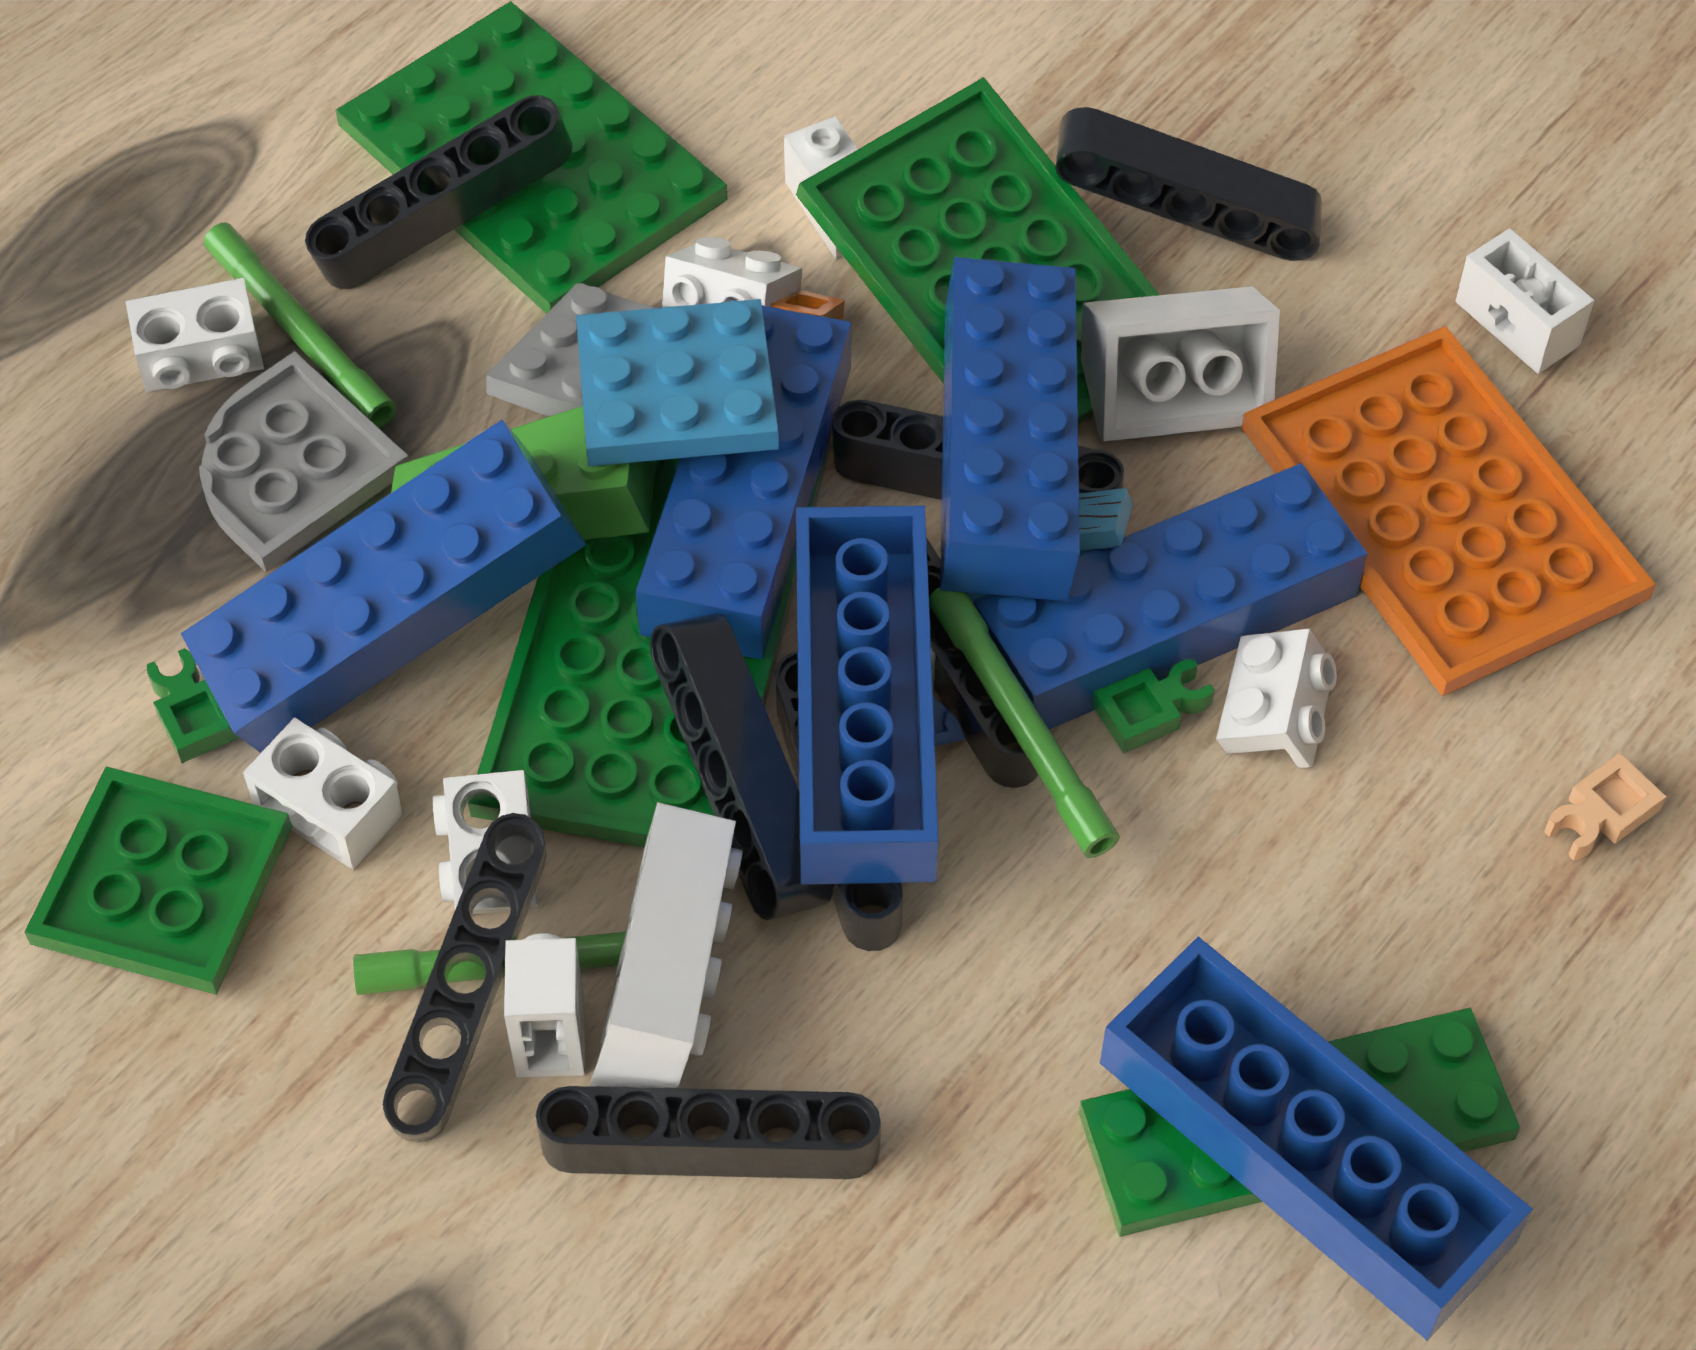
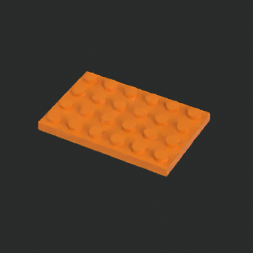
[1241,326,1656,697]

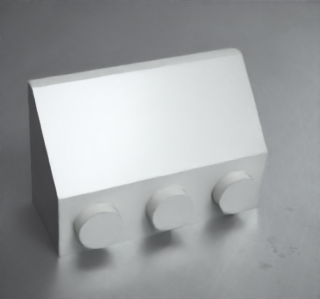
[1081,286,1280,442]

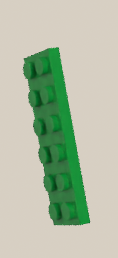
[1079,1007,1520,1237]

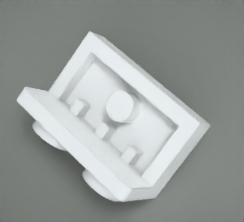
[662,237,803,308]
[1216,629,1337,768]

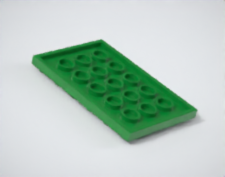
[336,1,728,314]
[796,77,1159,424]

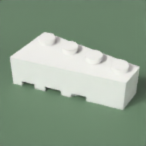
[590,802,742,1088]

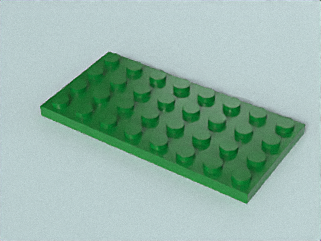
[468,440,830,847]

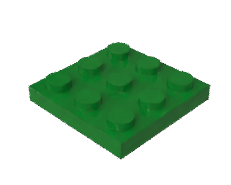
[24,766,292,995]

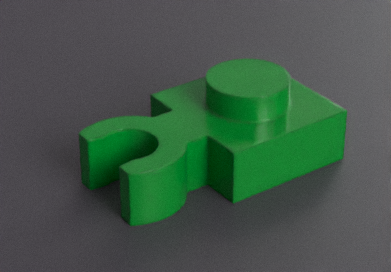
[147,648,239,763]
[1092,659,1215,754]

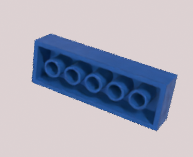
[940,257,1080,601]
[636,300,852,660]
[181,419,587,753]
[973,463,1367,730]
[796,506,938,884]
[1100,936,1533,1341]

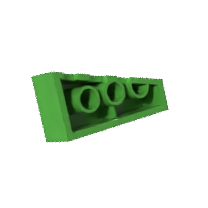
[391,406,657,540]

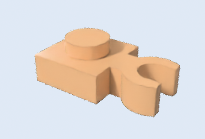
[1544,753,1667,861]

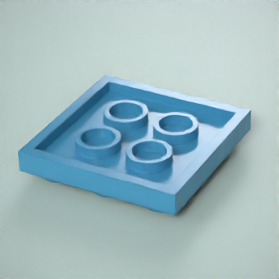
[576,299,779,466]

